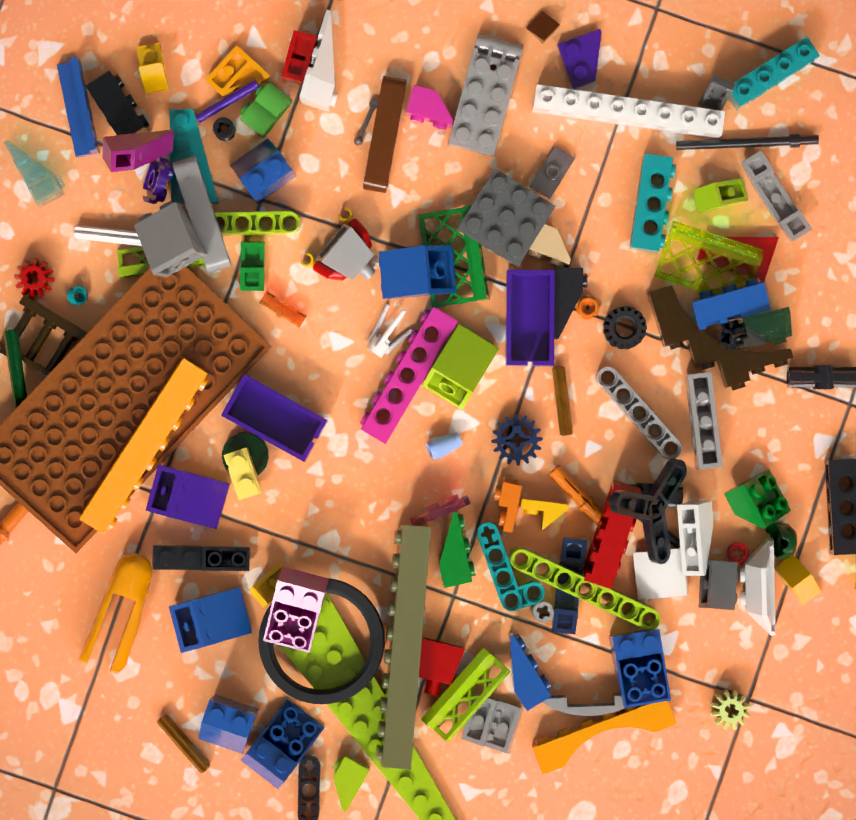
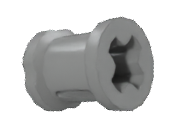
[532,600,554,623]

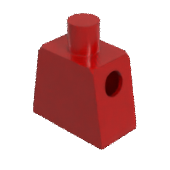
[419,637,465,695]

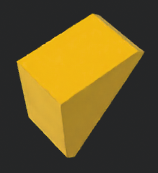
[774,555,821,606]

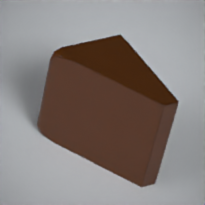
[526,11,560,44]

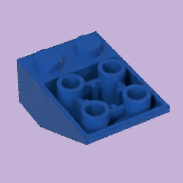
[169,587,253,653]
[609,628,671,708]
[509,631,552,711]
[240,699,324,789]

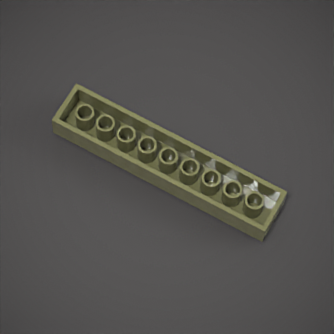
[375,525,431,770]

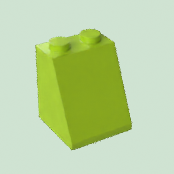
[422,324,499,410]

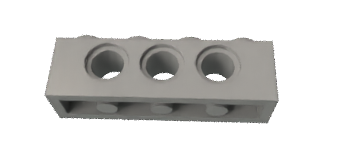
[685,372,723,470]

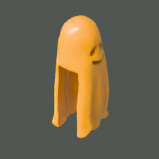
[79,553,152,674]

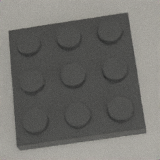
[457,169,556,267]

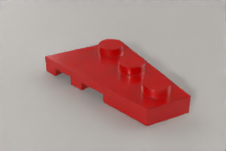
[696,237,779,281]

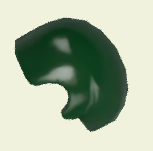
[765,522,797,559]

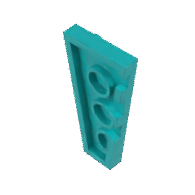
[169,109,219,205]

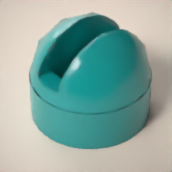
[66,286,87,305]

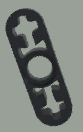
[298,755,320,820]

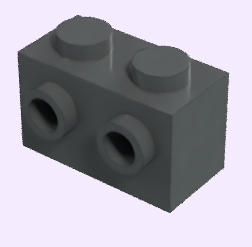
[698,560,739,610]

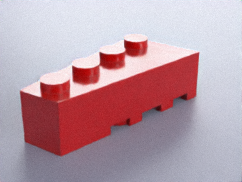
[583,480,641,589]

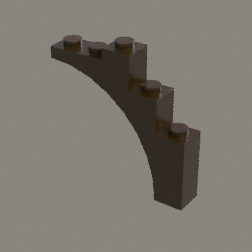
[647,285,794,391]

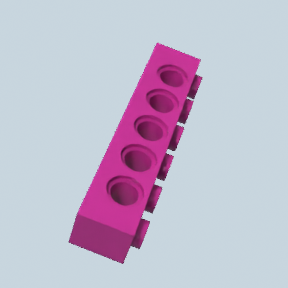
[360,307,458,444]

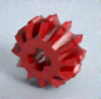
[14,258,55,299]

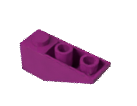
[102,129,174,172]

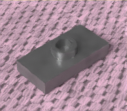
[698,75,735,111]
[530,147,575,199]

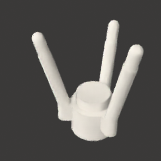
[366,303,413,358]

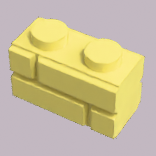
[224,448,263,500]

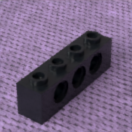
[824,459,856,555]

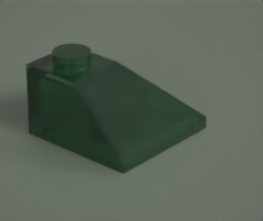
[738,307,792,346]

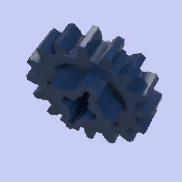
[491,414,543,466]

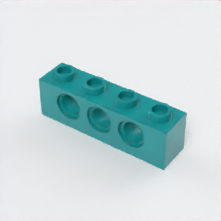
[729,36,820,111]
[629,153,676,253]

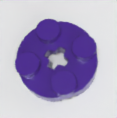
[143,157,174,204]

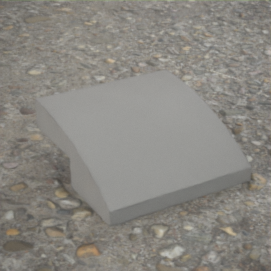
[461,694,523,754]

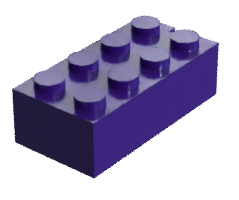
[505,270,555,367]
[221,374,328,462]

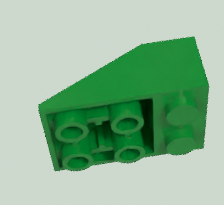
[439,510,476,588]

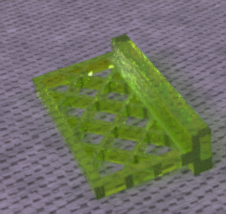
[654,220,763,293]

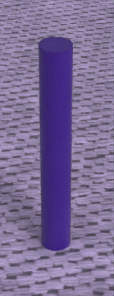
[195,79,260,123]

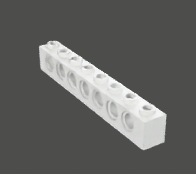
[532,84,725,139]

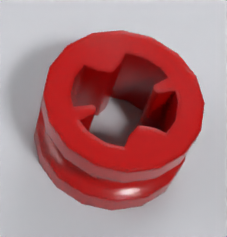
[727,542,749,564]

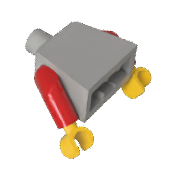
[301,208,375,281]

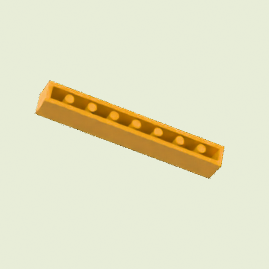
[79,357,209,534]

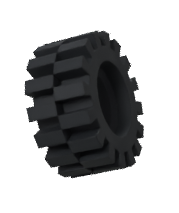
[603,306,647,349]

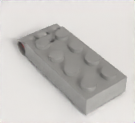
[448,33,524,158]

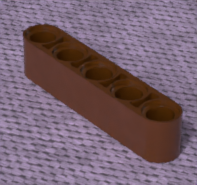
[363,76,407,193]

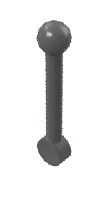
[354,99,378,146]

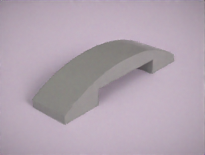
[741,150,812,242]
[543,693,624,716]

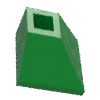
[724,469,791,528]

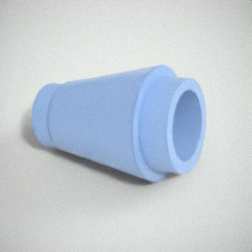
[425,432,462,460]

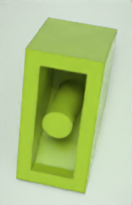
[693,178,749,213]
[332,754,370,812]

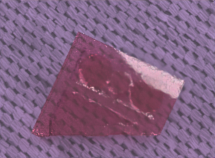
[409,494,471,526]

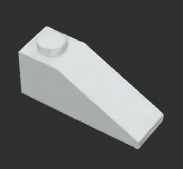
[677,501,713,576]

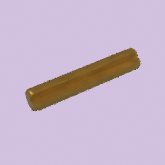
[552,366,573,436]
[157,714,211,774]

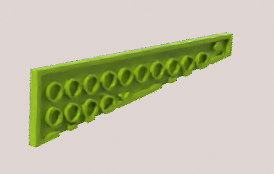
[279,593,456,820]

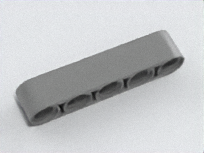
[172,156,232,273]
[596,367,682,459]

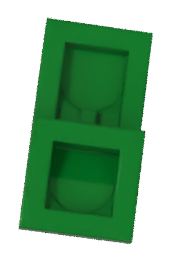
[240,241,265,291]

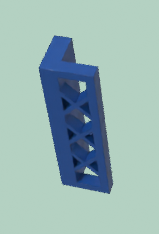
[57,56,100,158]

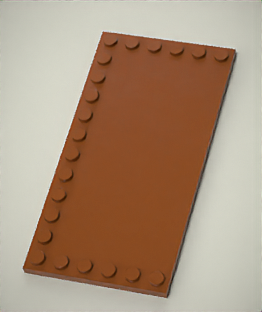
[0,267,271,554]

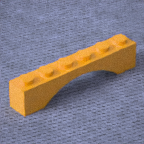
[532,701,677,775]

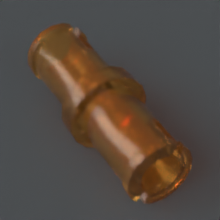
[259,290,307,328]

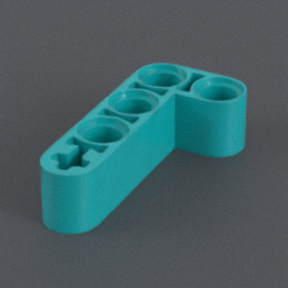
[477,522,545,611]

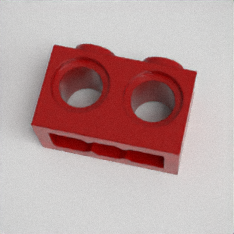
[281,30,318,86]

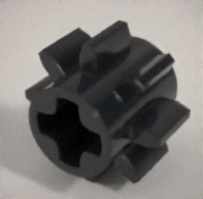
[717,319,748,350]

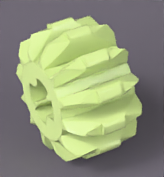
[710,689,751,730]

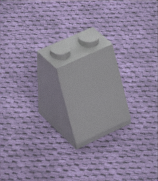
[134,201,208,277]

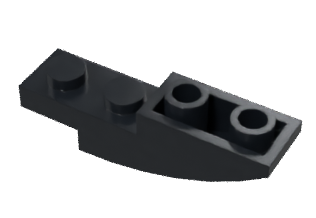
[152,545,250,571]

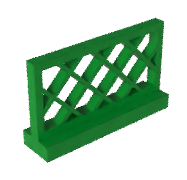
[418,205,490,308]

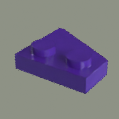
[557,29,602,90]

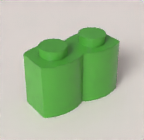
[240,82,292,139]

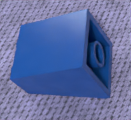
[230,138,296,204]
[379,245,456,299]
[199,694,259,755]

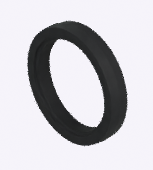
[258,578,385,705]

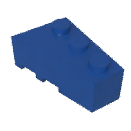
[692,278,772,330]

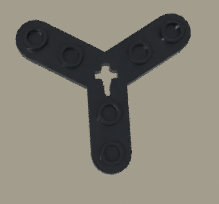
[609,459,687,565]

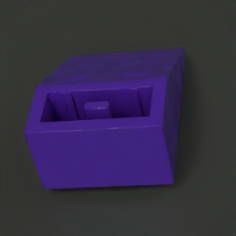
[145,464,230,529]

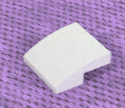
[633,548,689,600]

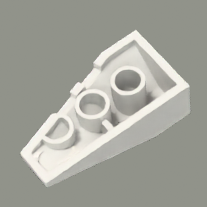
[300,10,338,112]

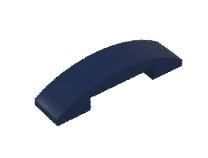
[552,537,587,635]

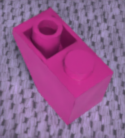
[406,85,453,130]

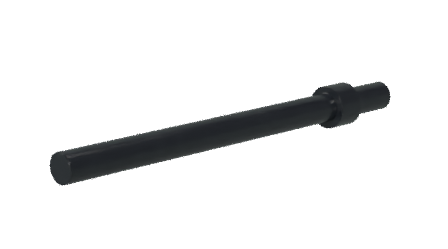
[676,133,819,150]

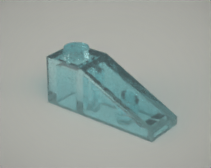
[4,140,66,208]

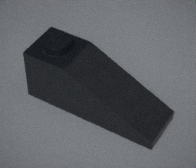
[553,267,587,340]

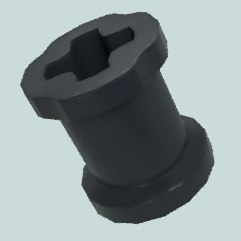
[213,117,236,142]

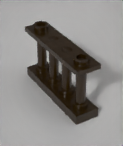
[0,295,88,375]

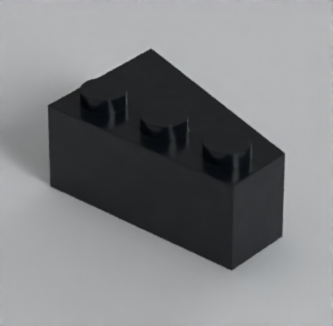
[85,70,150,135]

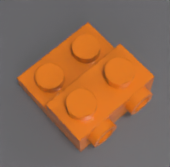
[494,477,522,533]

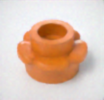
[576,296,599,320]

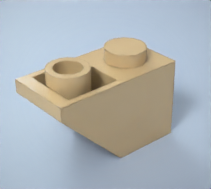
[527,224,571,268]

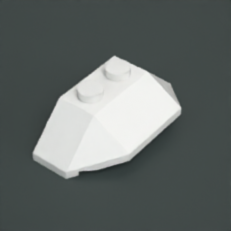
[740,538,776,636]

